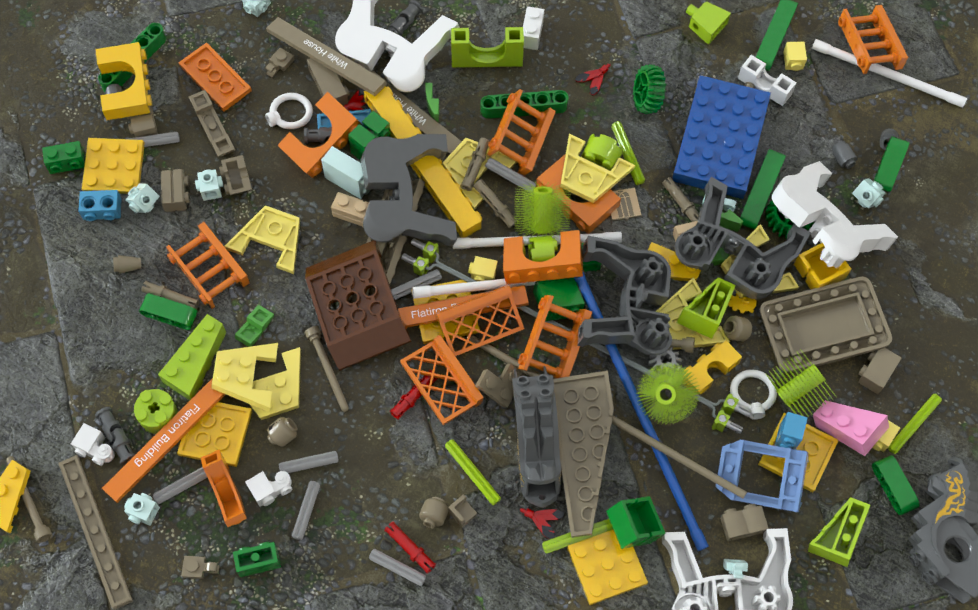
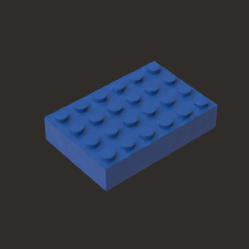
[672,75,771,199]

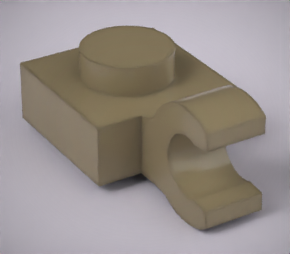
[266,48,295,78]
[181,556,220,579]

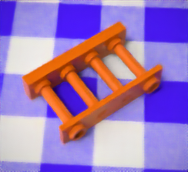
[838,5,908,74]
[487,89,556,176]
[166,222,250,309]
[518,295,592,379]

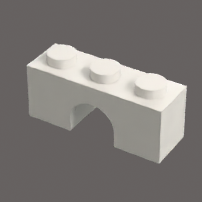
[738,55,797,106]

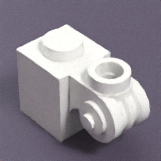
[71,423,115,466]
[245,471,292,507]

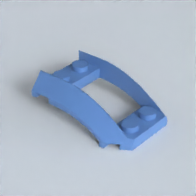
[716,439,809,512]

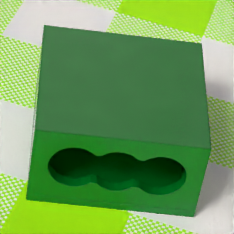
[533,278,585,321]

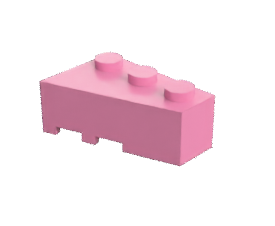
[813,400,889,456]

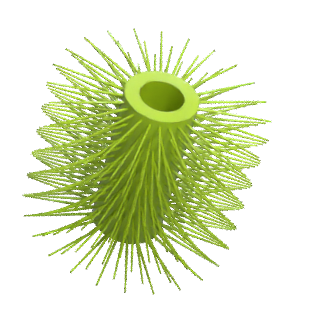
[514,182,571,239]
[766,349,836,417]
[636,362,700,425]

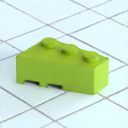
[676,277,736,339]
[808,497,870,567]

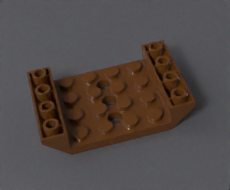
[305,240,412,370]

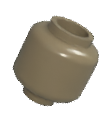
[723,316,752,342]
[267,417,298,447]
[419,497,449,529]

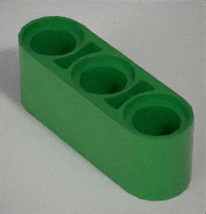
[873,136,910,193]
[139,294,198,330]
[872,455,920,515]

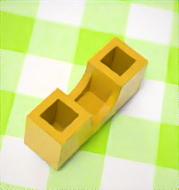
[681,340,742,396]

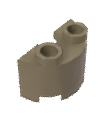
[219,155,252,195]

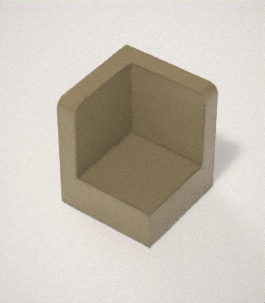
[448,494,477,528]

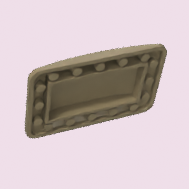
[760,277,892,373]

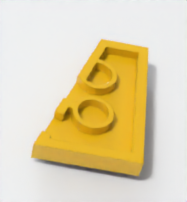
[648,242,701,281]
[0,460,31,533]

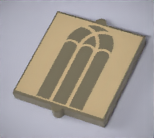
[610,187,642,221]

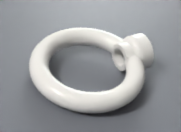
[265,93,313,129]
[730,370,777,419]

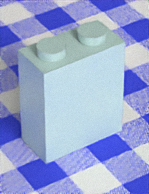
[321,146,371,199]

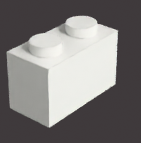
[523,7,544,50]

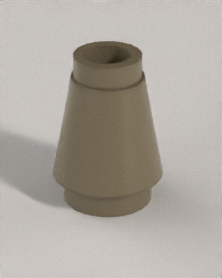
[113,255,142,274]

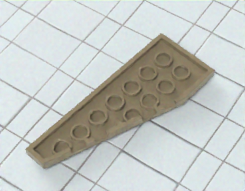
[553,371,614,538]

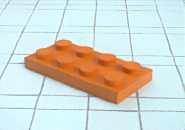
[178,42,252,112]

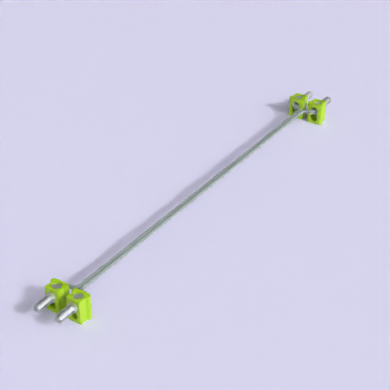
[401,239,751,433]

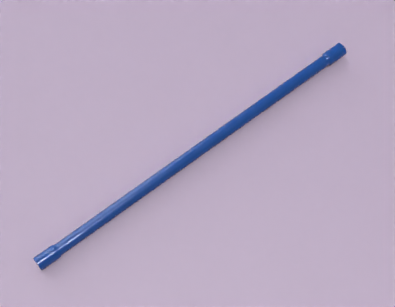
[573,272,709,551]

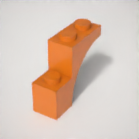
[201,449,247,527]

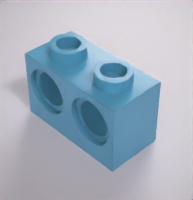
[78,190,122,221]
[774,412,808,450]

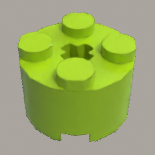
[581,134,623,171]
[528,235,558,262]
[134,389,178,434]

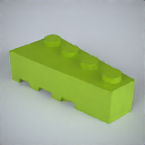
[158,314,226,401]

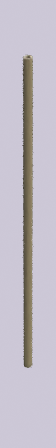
[469,335,747,499]

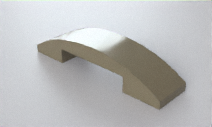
[189,90,235,158]

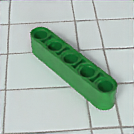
[756,0,798,71]
[98,23,166,92]
[480,90,569,119]
[740,149,786,230]

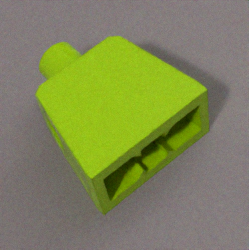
[686,2,731,45]

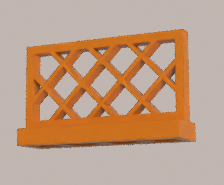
[435,285,524,356]
[400,335,484,425]

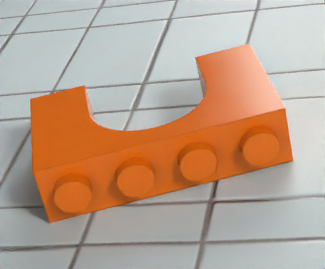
[278,92,363,178]
[536,154,621,234]
[503,230,583,285]

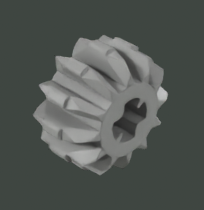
[648,347,682,377]

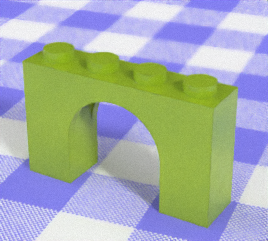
[451,27,524,67]

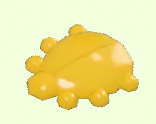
[728,293,756,314]

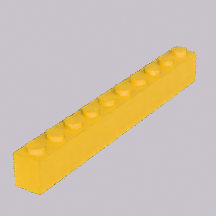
[364,86,482,238]

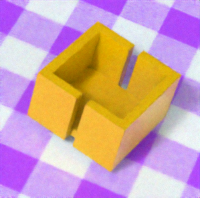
[794,243,851,289]

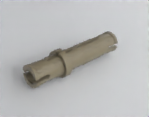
[460,138,490,191]
[662,177,699,222]
[473,179,517,228]
[141,280,199,310]

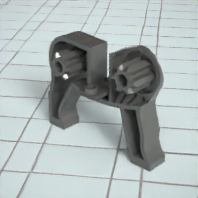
[361,134,457,246]
[675,177,811,299]
[577,235,672,355]

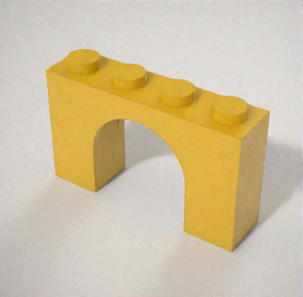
[96,42,152,120]

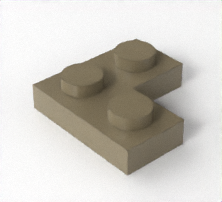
[475,364,525,408]

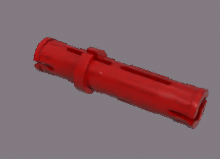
[390,370,438,420]
[384,521,436,574]

